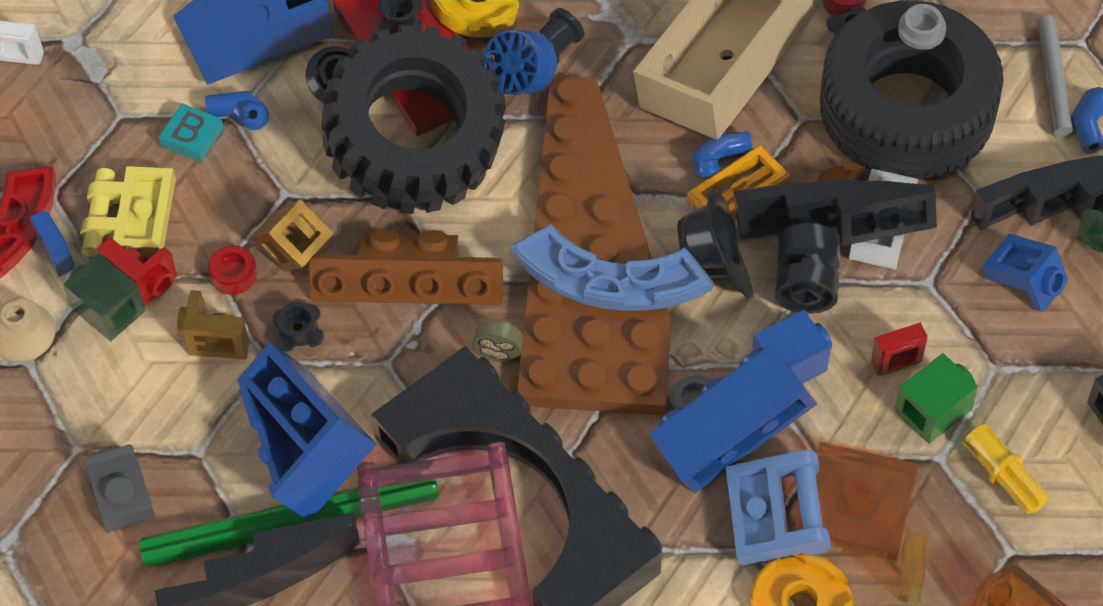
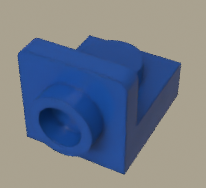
[982,234,1068,312]

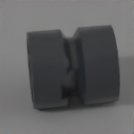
[775,223,841,314]

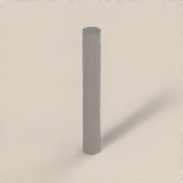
[1037,15,1073,138]

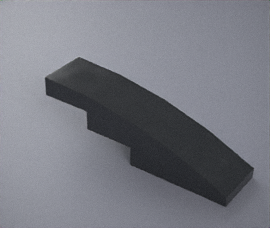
[971,156,1103,230]
[733,180,937,246]
[155,513,361,606]

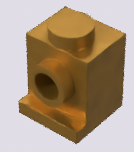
[251,199,334,271]

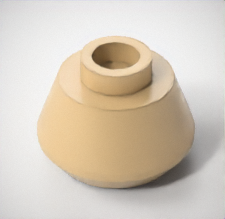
[0,298,56,362]

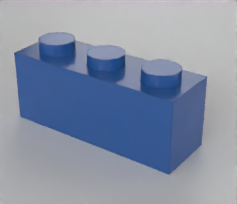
[649,344,817,493]

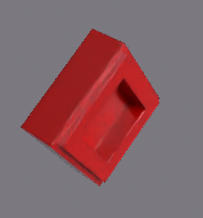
[871,322,928,376]

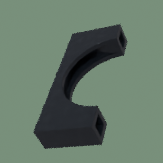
[371,346,662,606]

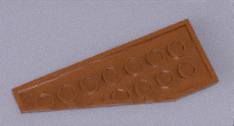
[517,75,671,415]

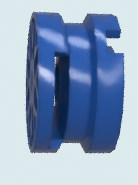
[483,30,557,95]

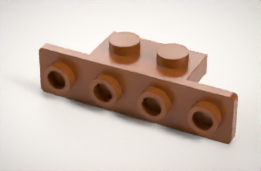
[309,229,503,305]

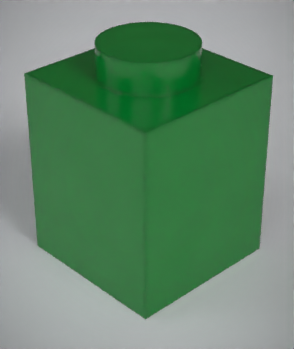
[895,353,978,444]

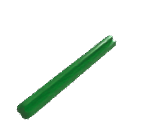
[139,470,439,567]

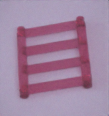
[356,442,532,606]

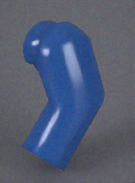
[205,91,269,130]
[691,131,752,177]

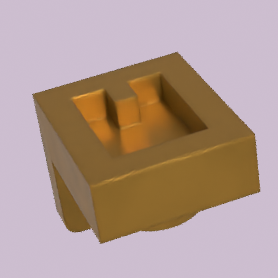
[177,290,250,360]

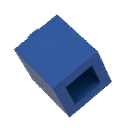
[752,310,832,383]

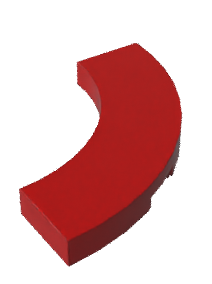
[0,166,56,278]

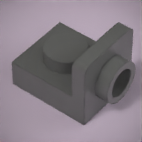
[84,444,156,533]

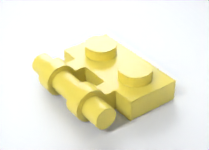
[80,166,176,257]

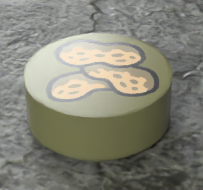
[473,320,524,362]

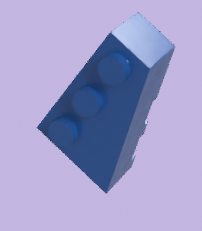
[237,342,376,521]

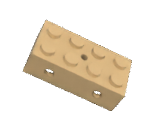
[633,0,814,140]

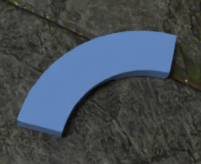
[511,223,713,311]

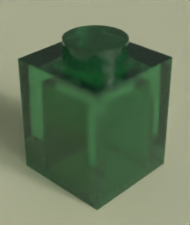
[63,253,146,342]

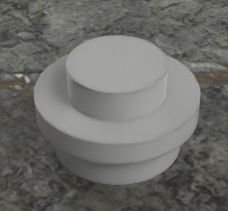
[898,4,946,50]

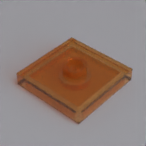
[798,442,919,561]

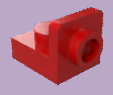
[96,237,177,307]

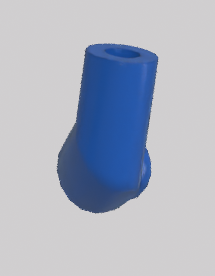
[1071,87,1103,154]

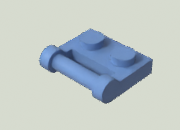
[726,450,831,566]

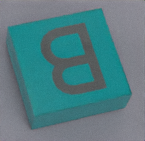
[159,103,224,162]

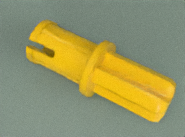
[963,423,1049,515]

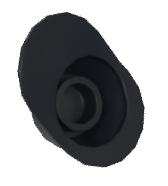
[677,190,753,298]

